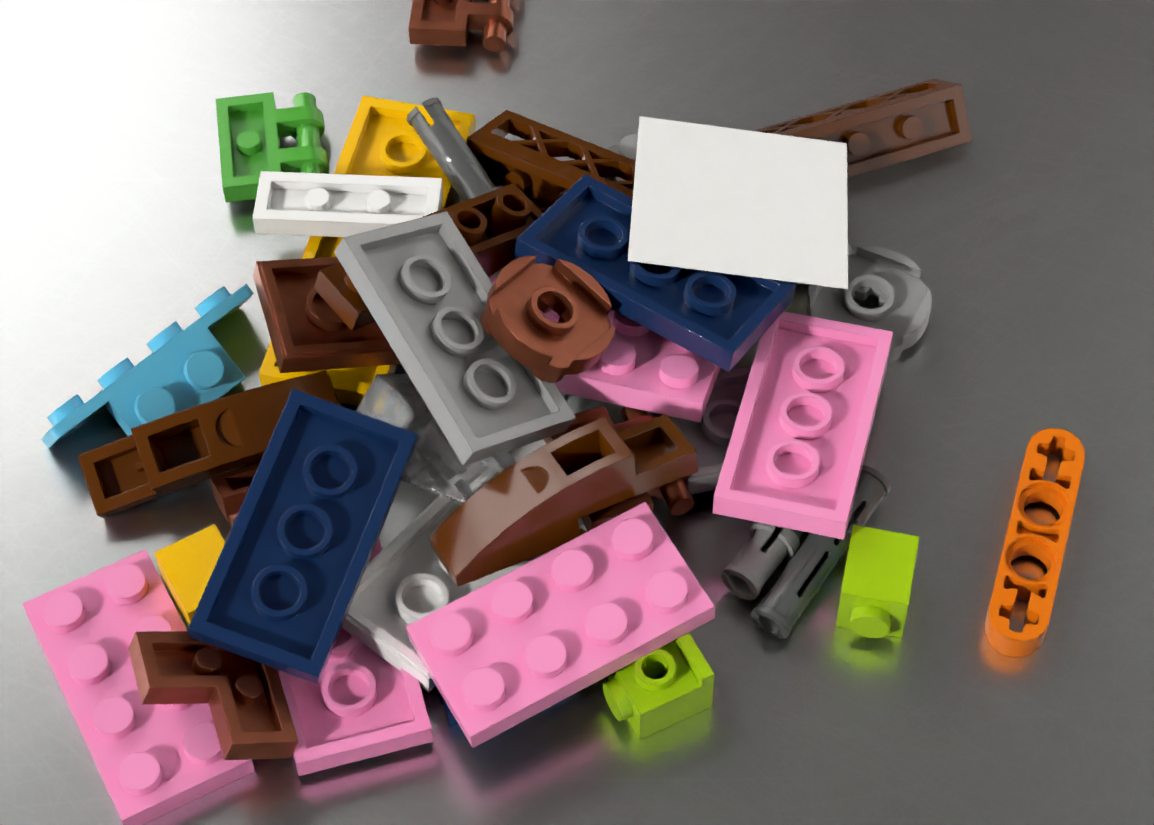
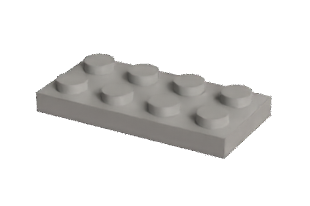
[334,211,576,466]

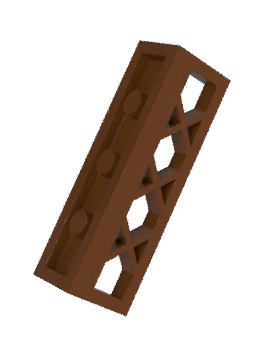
[754,79,973,178]
[466,110,636,213]

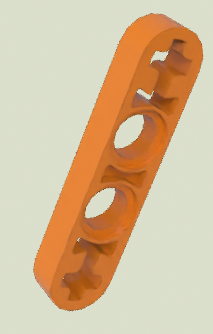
[985,428,1085,658]

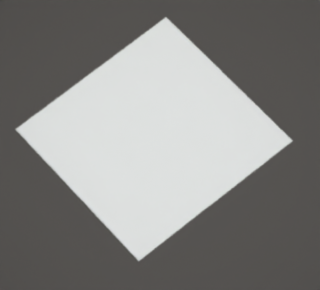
[628,116,848,289]

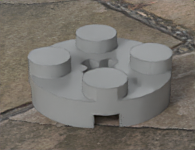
[806,245,932,364]

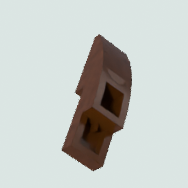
[314,183,543,331]
[77,371,340,518]
[430,414,698,587]

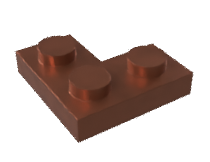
[128,631,299,760]

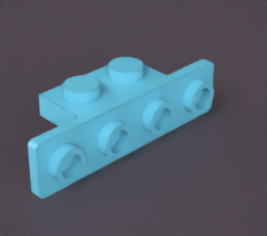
[41,284,254,449]

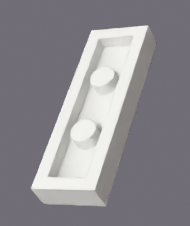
[252,171,443,237]

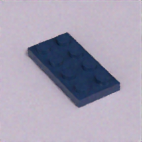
[514,174,797,372]
[188,388,418,685]

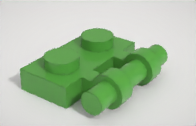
[216,92,329,203]

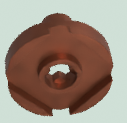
[481,256,615,383]

